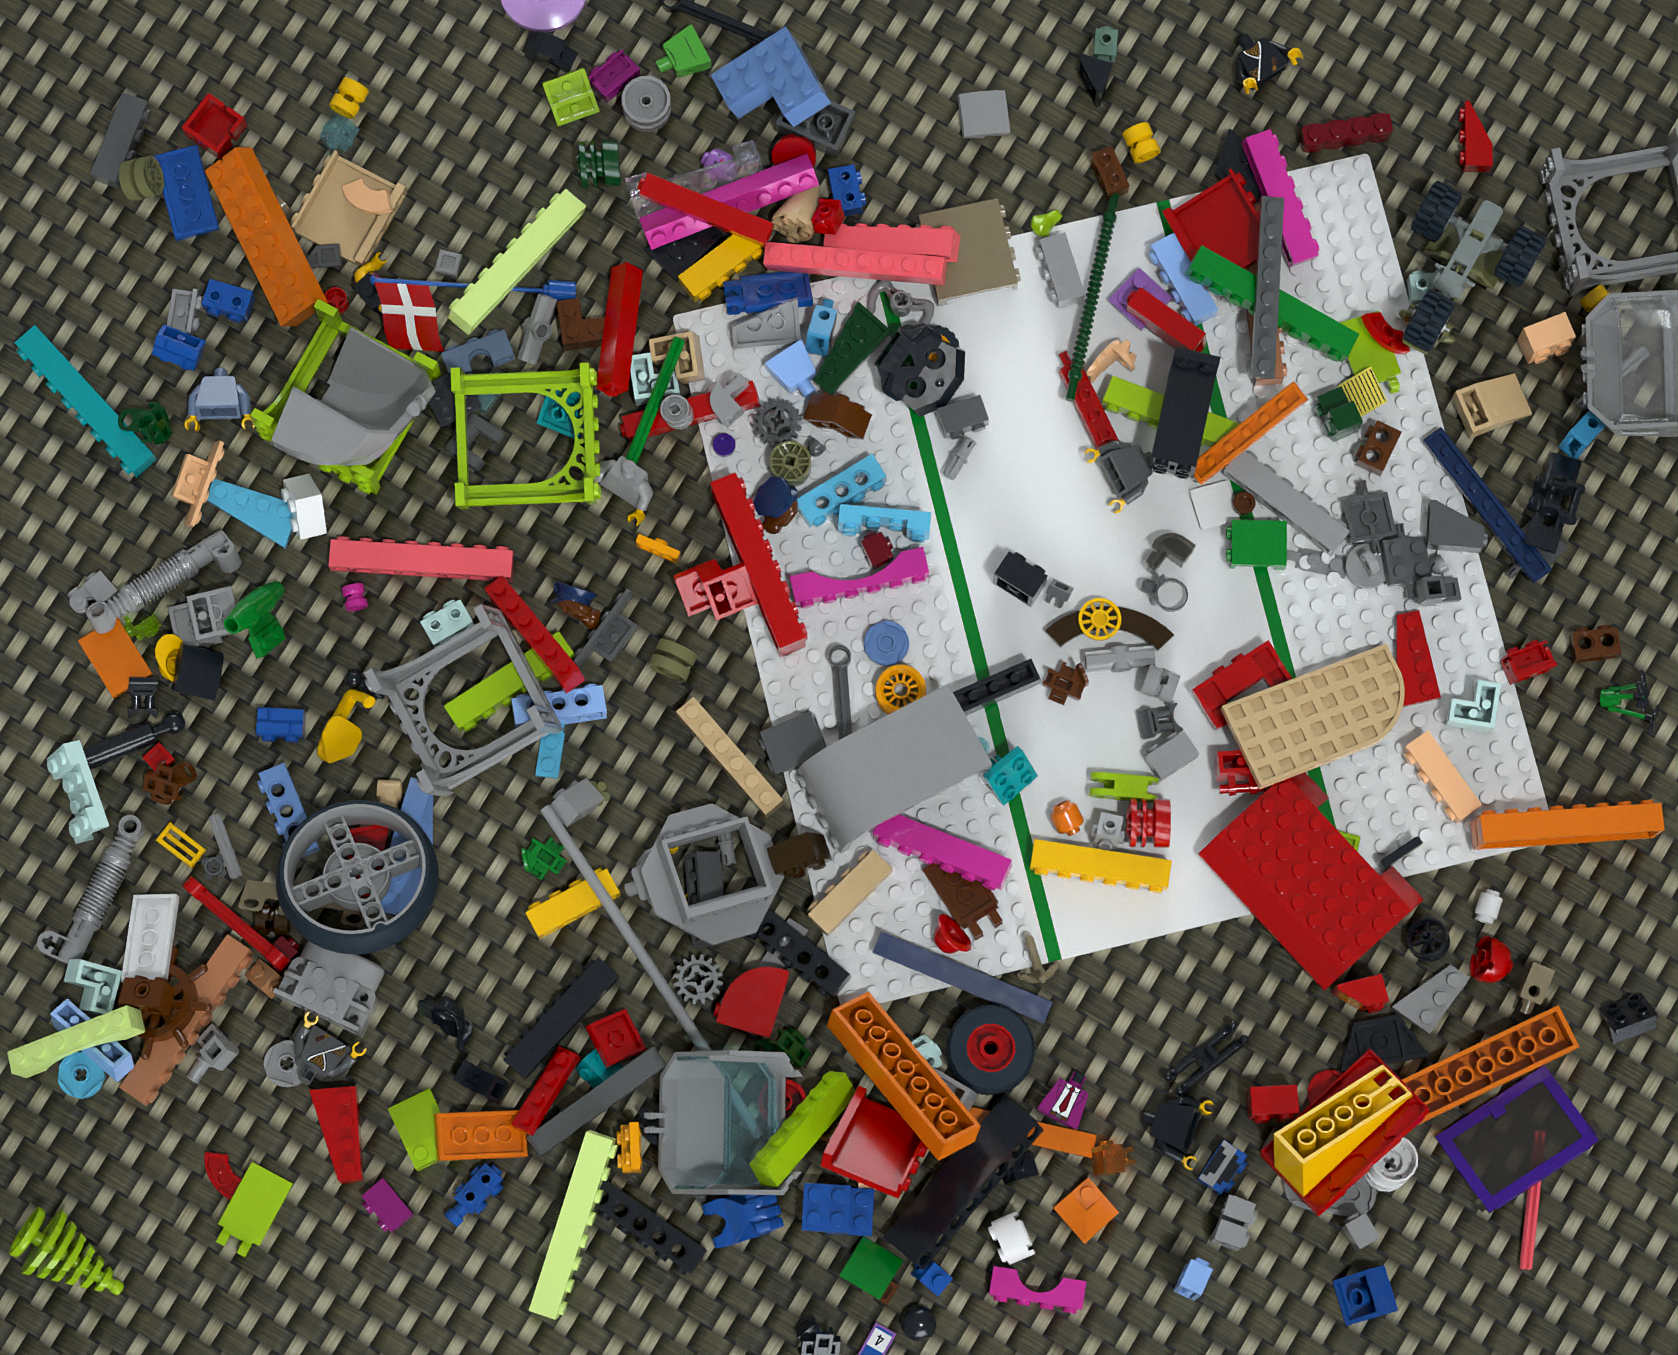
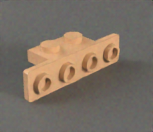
[171,440,224,527]

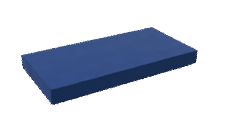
[154,145,220,241]

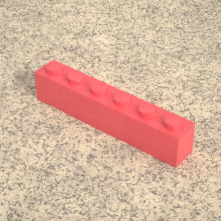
[823,223,961,262]

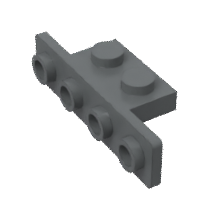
[574,589,639,669]

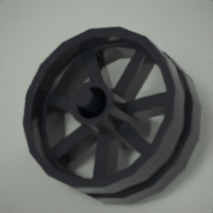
[1406,917,1451,962]

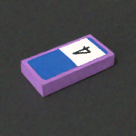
[858,1323,896,1355]

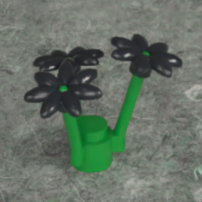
[1600,670,1659,733]

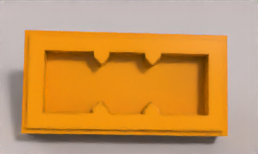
[636,534,681,564]

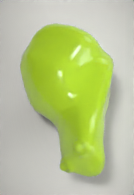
[1031,209,1062,237]

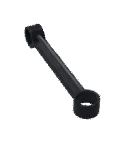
[661,0,776,43]

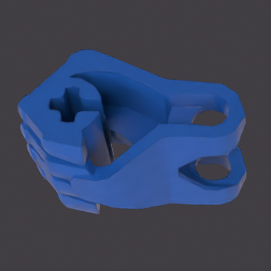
[702,1195,784,1248]

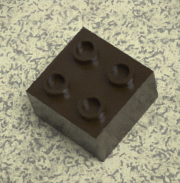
[767,832,832,879]

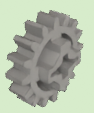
[673,955,723,1005]

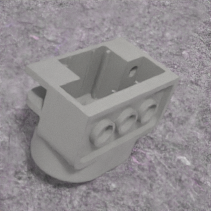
[273,941,385,1038]

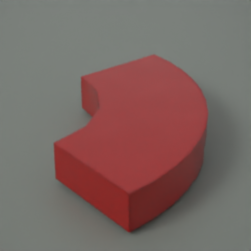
[1361,312,1411,355]
[204,1152,242,1200]

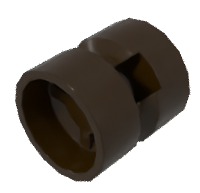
[255,904,291,936]

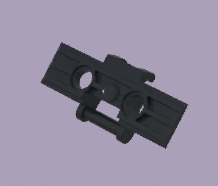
[1525,452,1586,554]

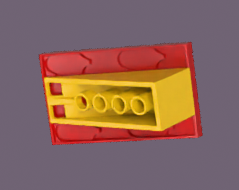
[1260,1049,1429,1217]

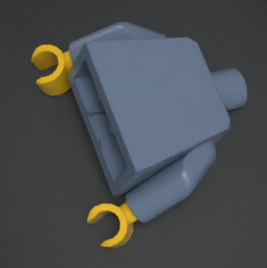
[185,368,255,432]

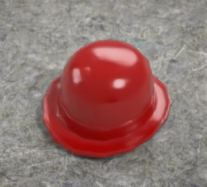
[933,914,972,954]

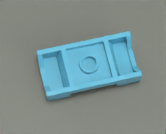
[838,504,931,543]

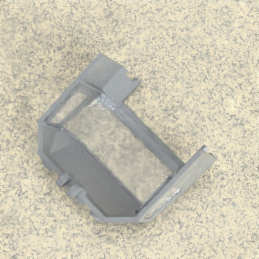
[1580,290,1678,437]

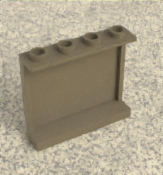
[918,198,1021,306]

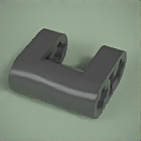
[444,413,505,473]

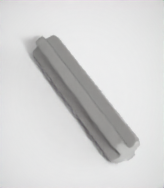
[208,814,242,879]

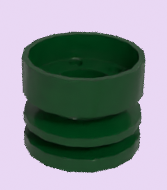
[577,139,621,189]

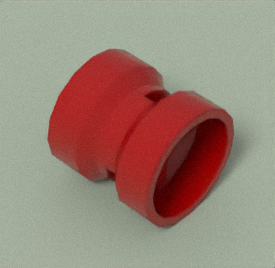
[325,287,349,314]

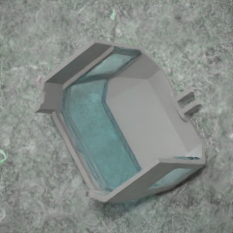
[644,1050,803,1195]

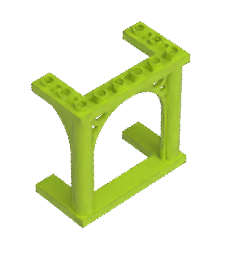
[250,299,442,495]
[451,363,601,510]

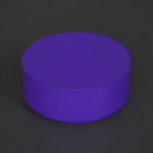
[713,433,736,457]

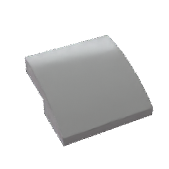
[957,90,1011,138]

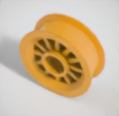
[876,665,926,714]

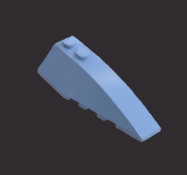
[380,777,433,915]

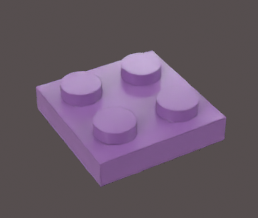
[1108,268,1172,331]

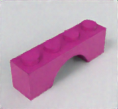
[989,1266,1087,1314]

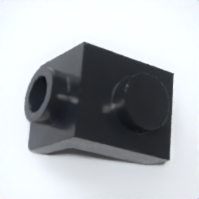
[999,1153,1039,1185]

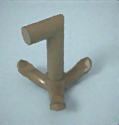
[1016,932,1059,984]

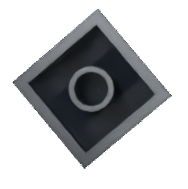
[1076,54,1113,108]

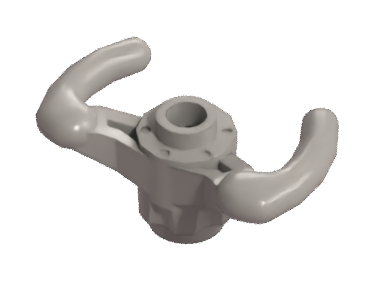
[867,280,935,325]

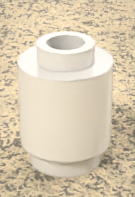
[1474,889,1503,925]

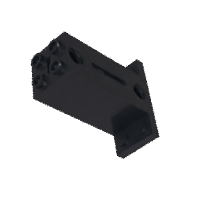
[1148,347,1221,479]

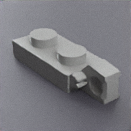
[1287,548,1347,579]

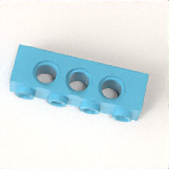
[797,454,887,528]

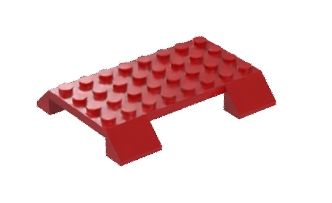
[1198,772,1424,991]

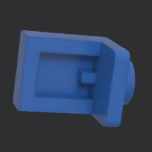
[911,1257,953,1296]

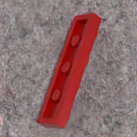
[511,1046,580,1136]

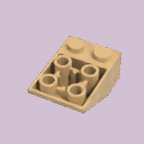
[1452,373,1532,439]

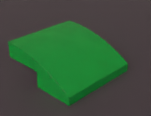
[840,1236,904,1300]

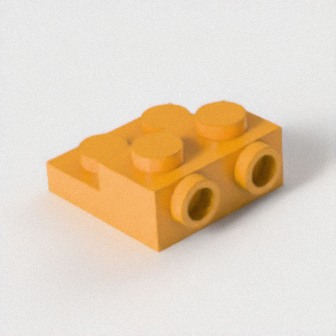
[617,1122,642,1174]

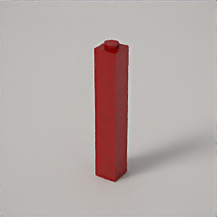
[637,173,774,247]
[596,262,643,397]
[620,380,761,442]

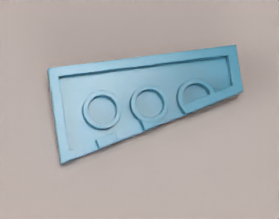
[207,479,293,549]

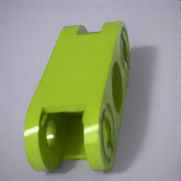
[1089,772,1159,803]

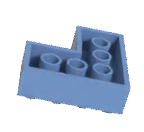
[711,26,831,127]

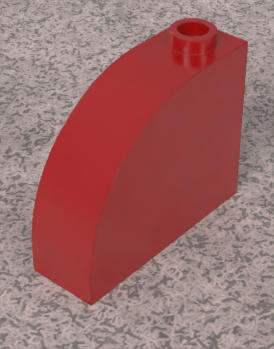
[713,967,790,1038]

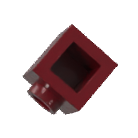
[861,532,893,570]
[262,936,301,974]

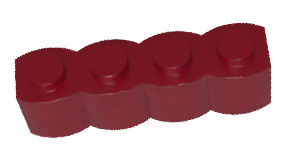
[1299,113,1393,153]

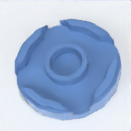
[864,620,909,667]

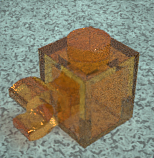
[1091,1140,1136,1176]

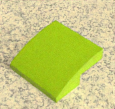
[541,68,600,126]

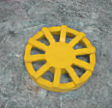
[1078,598,1121,641]

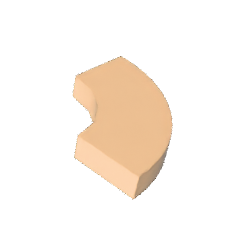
[342,178,393,215]

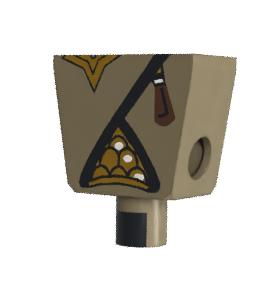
[1517,961,1555,1015]

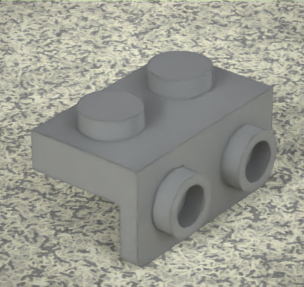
[167,289,203,336]

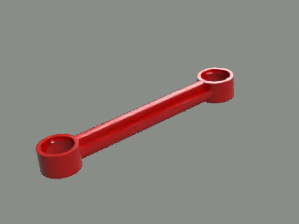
[182,876,290,971]

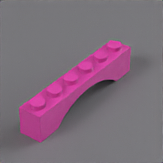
[790,547,929,609]

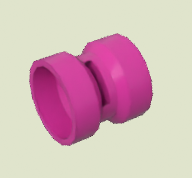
[341,583,368,612]

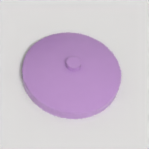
[501,0,586,32]

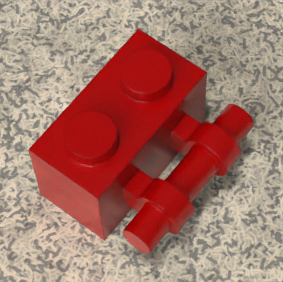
[1214,750,1266,796]

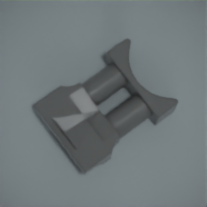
[1137,703,1183,740]

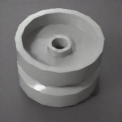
[622,76,671,132]

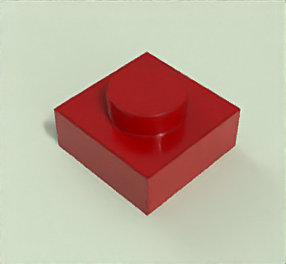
[142,742,175,772]

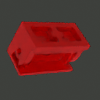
[1499,640,1557,685]

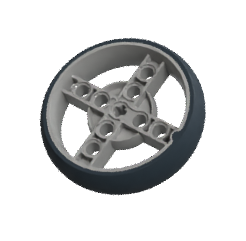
[276,800,439,955]

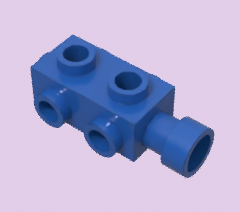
[444,1163,504,1227]

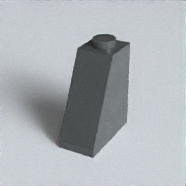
[1426,500,1488,553]

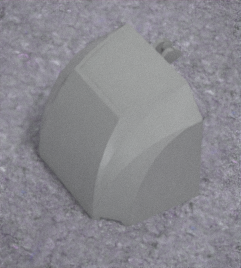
[271,327,436,466]

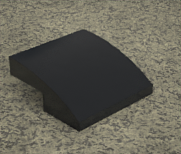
[171,643,224,701]

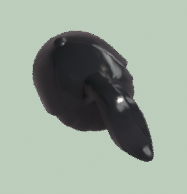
[417,996,473,1053]

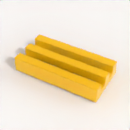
[156,822,207,869]

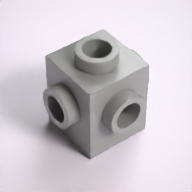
[1091,812,1125,852]

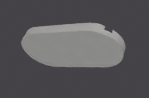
[1283,1176,1376,1217]

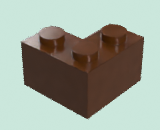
[557,298,605,351]
[803,392,872,440]

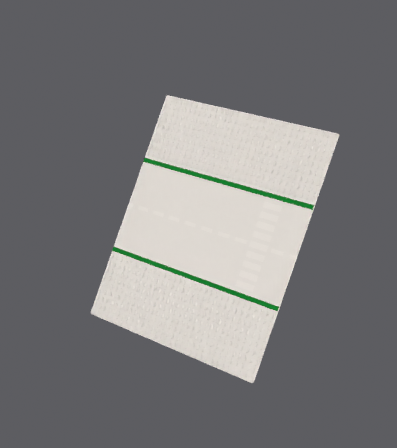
[673,154,1549,1005]

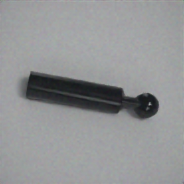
[83,712,186,770]

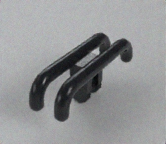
[1163,1020,1249,1096]

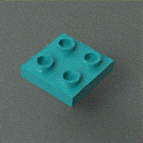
[537,389,584,439]
[983,746,1038,806]

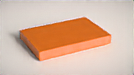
[78,618,153,699]

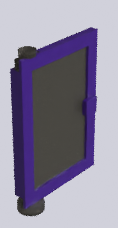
[1435,1065,1605,1214]

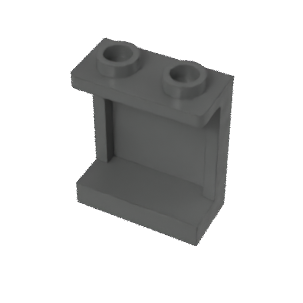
[759,712,827,776]

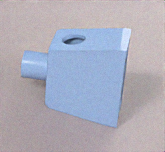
[765,339,816,398]

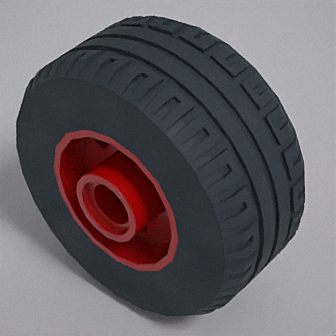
[946,1005,1035,1096]

